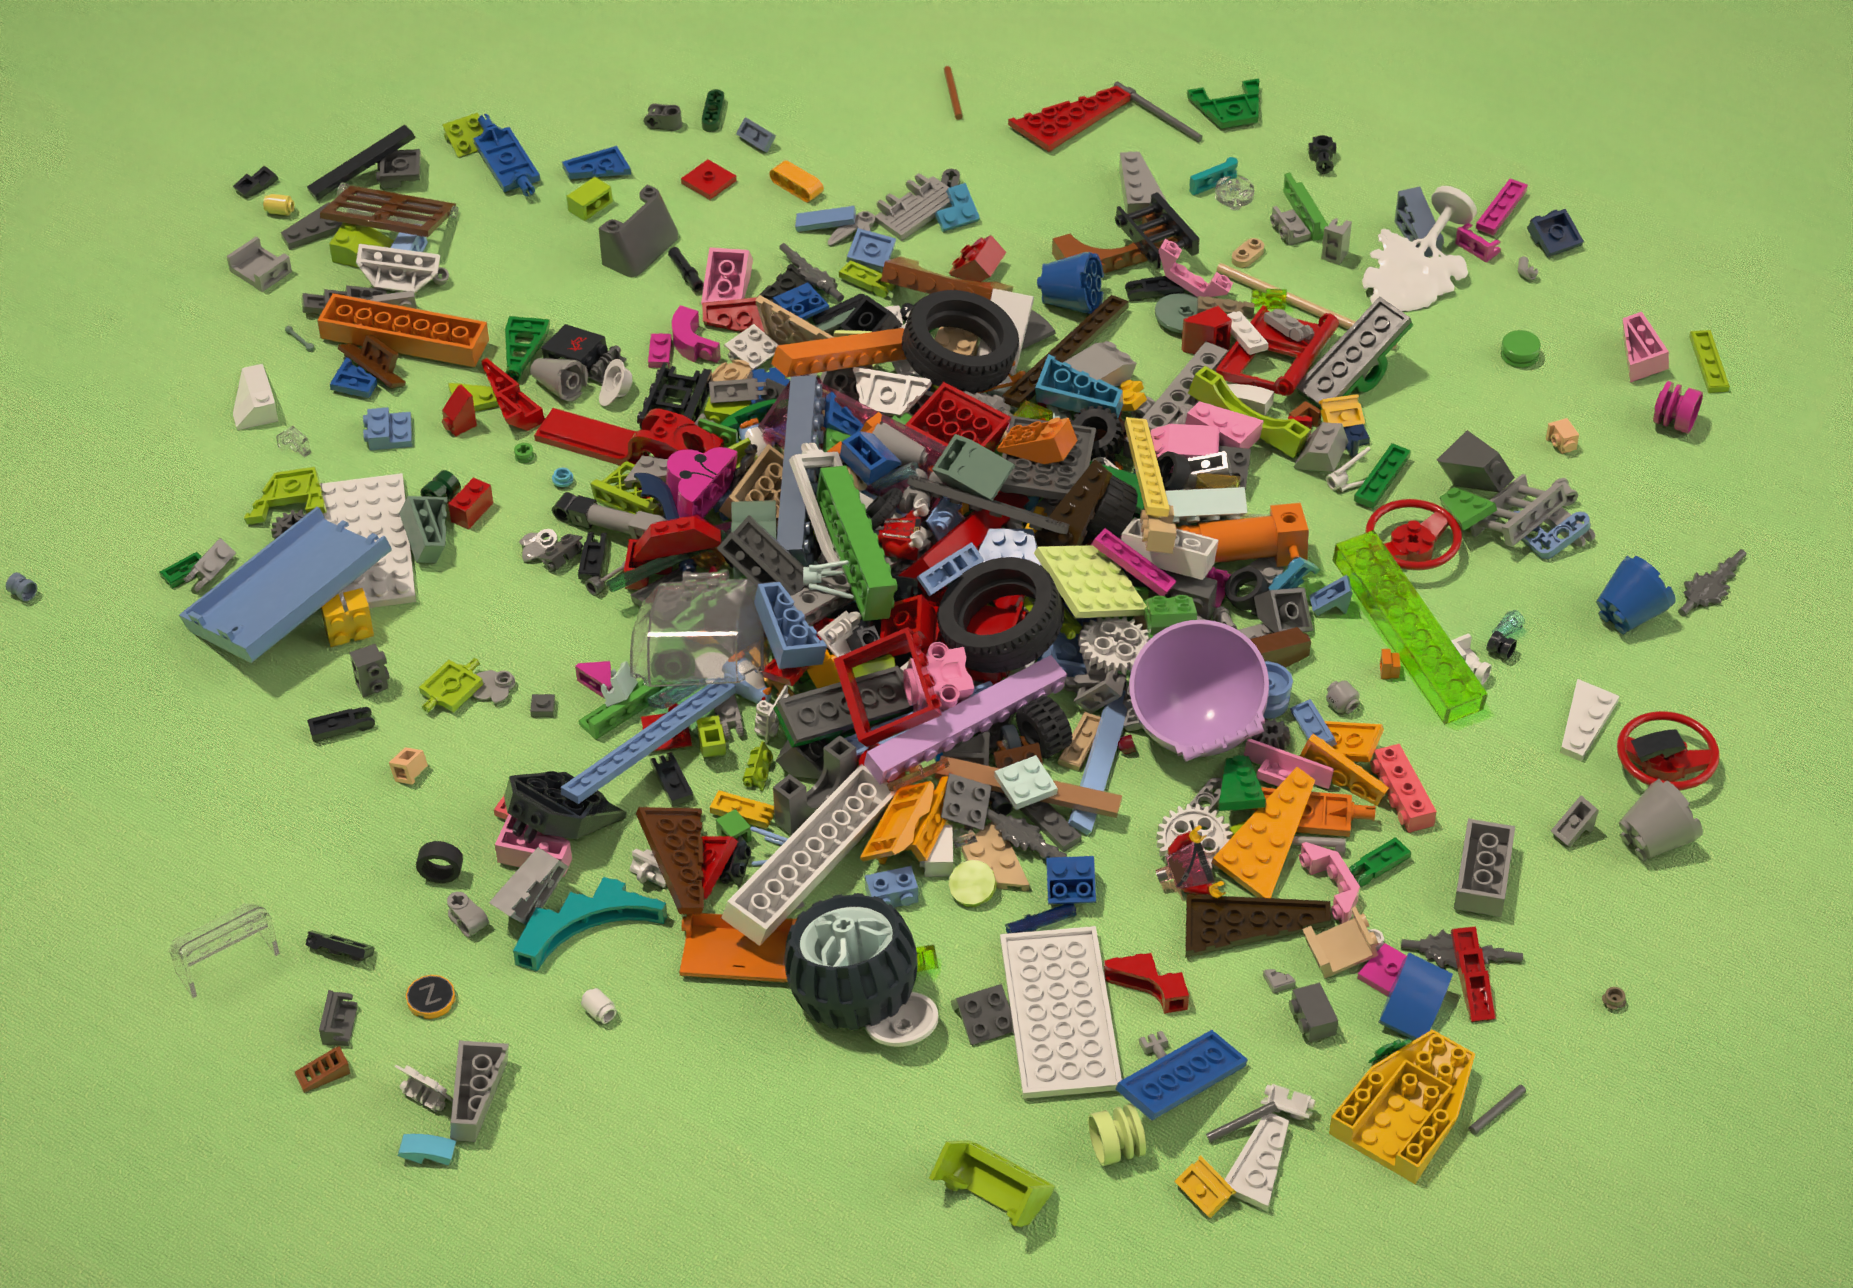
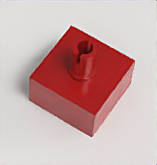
[880,594,935,657]

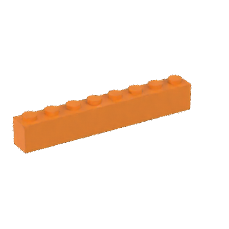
[771,328,906,377]

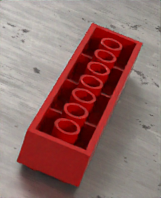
[898,491,1030,596]

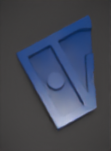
[330,358,377,398]
[823,392,864,436]

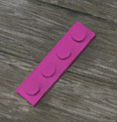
[1475,178,1528,236]
[1091,528,1176,596]

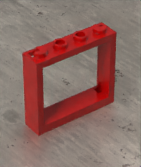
[834,627,942,747]

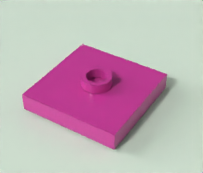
[1357,943,1407,996]

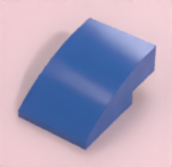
[1378,953,1453,1040]

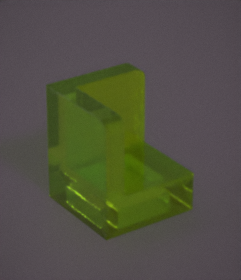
[916,945,939,972]

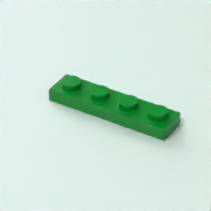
[1354,443,1411,509]

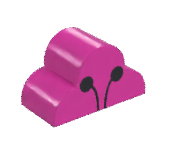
[666,447,737,518]

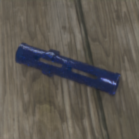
[1005,904,1077,934]

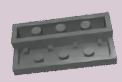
[717,515,806,596]

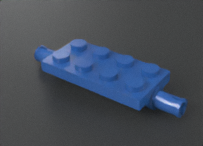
[473,114,540,196]

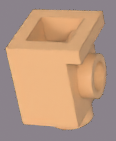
[1546,418,1579,454]
[389,747,428,785]

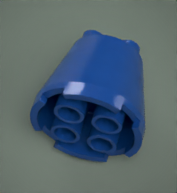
[1037,252,1104,314]
[1596,556,1676,635]

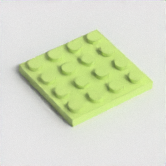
[1034,545,1147,618]

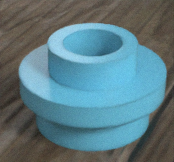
[552,467,574,487]

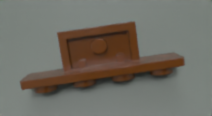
[338,335,406,388]

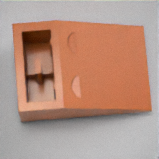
[997,417,1078,464]

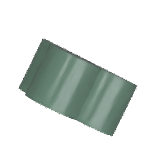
[731,500,777,588]

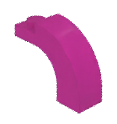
[672,305,721,363]

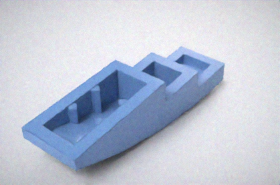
[917,542,984,596]

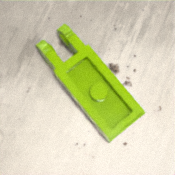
[839,260,896,298]

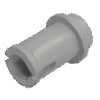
[1213,607,1237,629]

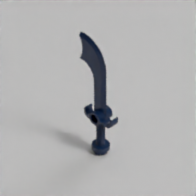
[634,473,697,574]

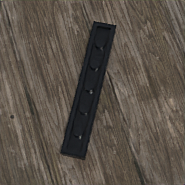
[307,124,416,200]

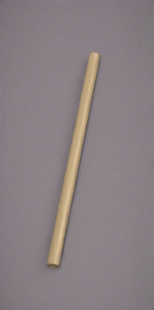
[1216,263,1398,349]

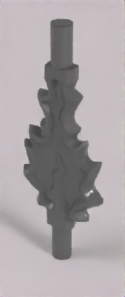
[779,243,844,302]
[1678,549,1746,617]
[986,808,1067,858]
[1401,929,1523,968]

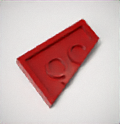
[701,836,738,900]

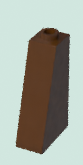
[1250,627,1311,668]

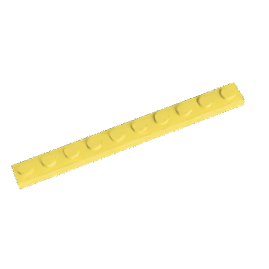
[1125,417,1170,518]

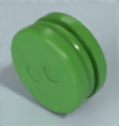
[1501,330,1541,368]

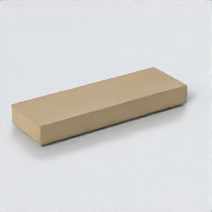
[1058,712,1101,772]

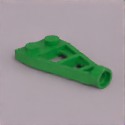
[505,316,550,382]

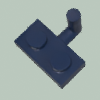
[1344,424,1370,458]

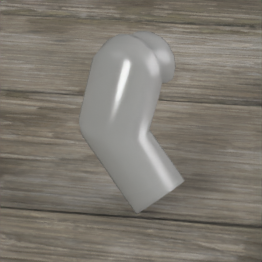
[1518,256,1538,280]

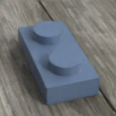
[736,117,776,152]

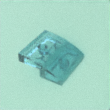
[871,462,920,491]
[647,675,708,709]

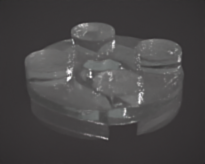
[1215,176,1255,210]

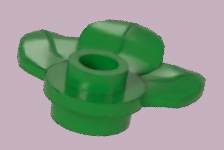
[1369,1039,1412,1064]

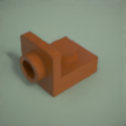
[1289,401,1321,428]

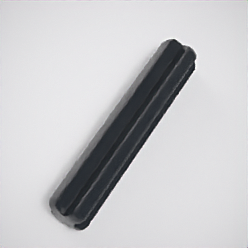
[812,294,865,325]

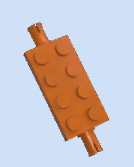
[1246,787,1376,837]

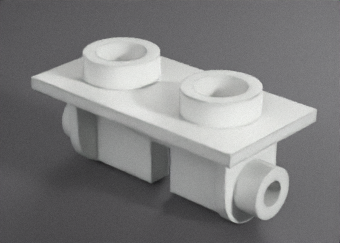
[1261,1084,1315,1120]

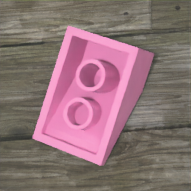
[701,247,753,305]
[1150,424,1220,474]

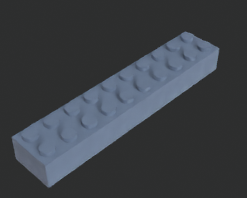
[777,375,826,567]

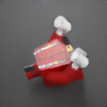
[873,498,929,560]

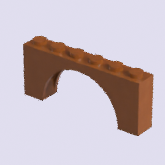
[1052,214,1179,274]
[881,257,1014,300]

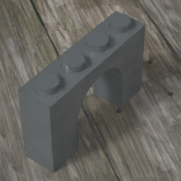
[773,736,857,835]

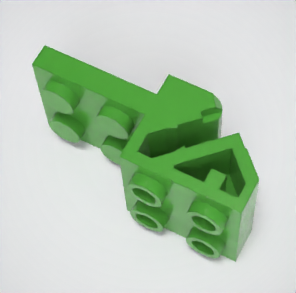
[1143,595,1197,639]

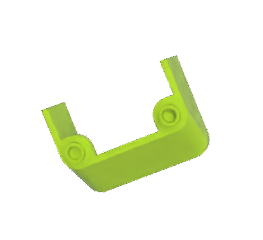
[929,1140,1055,1227]

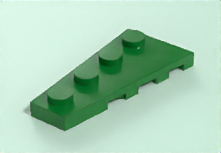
[1219,755,1266,811]

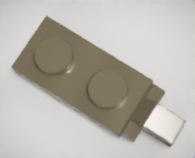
[1197,296,1254,318]

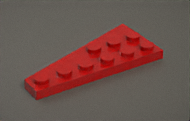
[1008,86,1131,152]

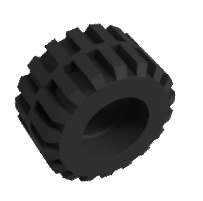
[1070,406,1124,461]
[1016,695,1073,759]

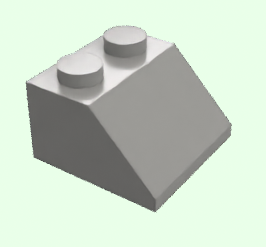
[1294,422,1348,472]

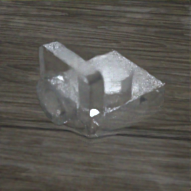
[276,426,311,458]

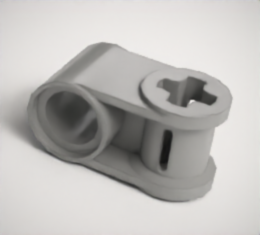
[447,892,489,937]

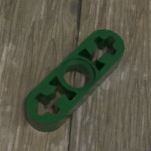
[702,89,725,132]

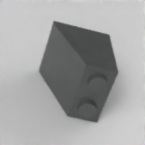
[1437,430,1515,493]

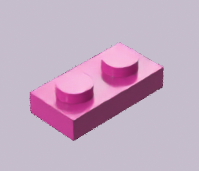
[648,333,672,368]

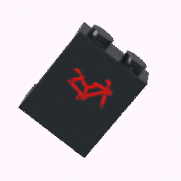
[541,324,608,372]

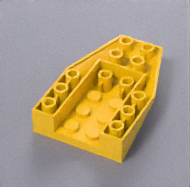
[1329,1029,1475,1184]

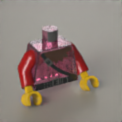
[1155,825,1226,898]

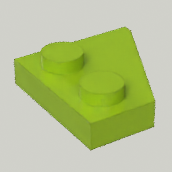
[448,383,499,412]

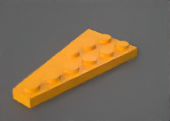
[1212,767,1315,898]

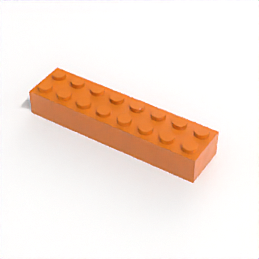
[317,294,489,367]

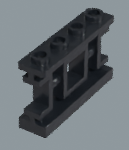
[637,362,712,430]

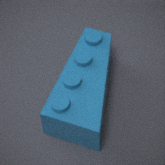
[1035,354,1123,418]

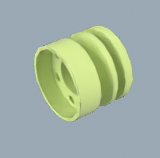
[1088,1104,1146,1166]

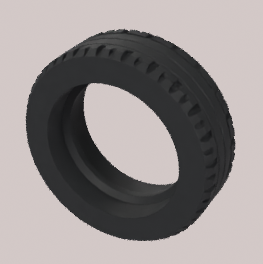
[902,290,1019,393]
[937,557,1065,673]

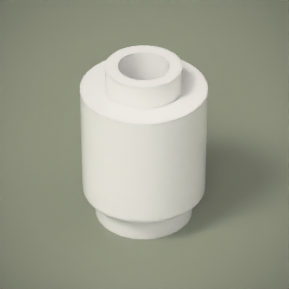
[581,988,617,1024]

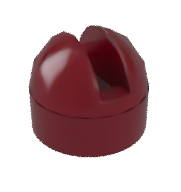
[1118,734,1136,754]

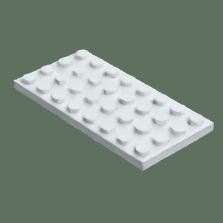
[320,473,416,611]
[1000,926,1122,1099]

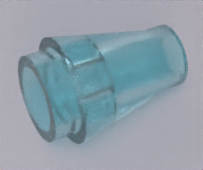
[1492,610,1525,637]

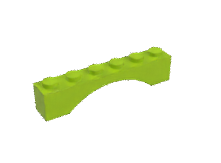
[1188,366,1311,458]

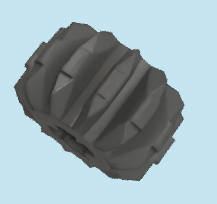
[1252,718,1291,751]

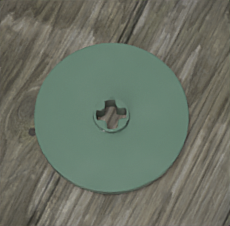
[1155,293,1198,333]

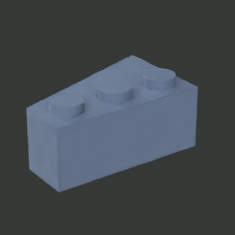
[1394,186,1444,257]

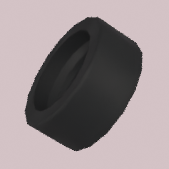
[1157,451,1190,491]
[1224,567,1269,611]
[416,841,463,883]

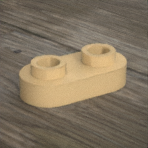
[1231,238,1264,268]

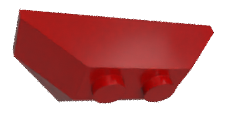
[634,515,722,562]

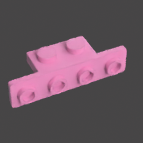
[1244,739,1334,789]

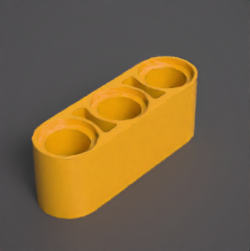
[769,160,824,202]

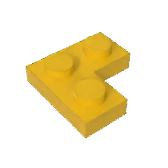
[1119,380,1147,411]

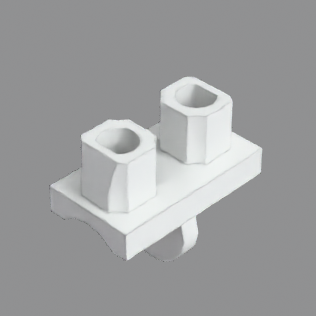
[629,849,667,888]

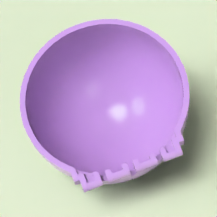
[1129,620,1269,762]

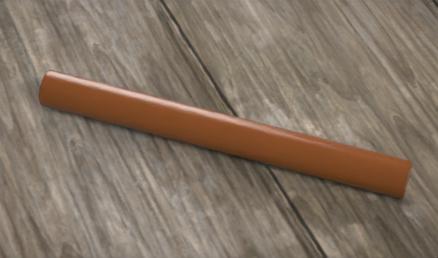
[944,66,963,120]

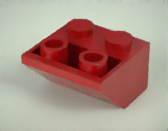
[949,235,1006,282]
[1181,306,1232,354]

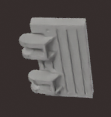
[875,173,952,241]

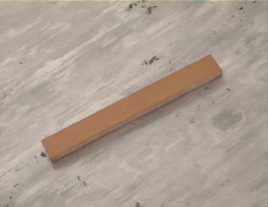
[935,756,1122,818]

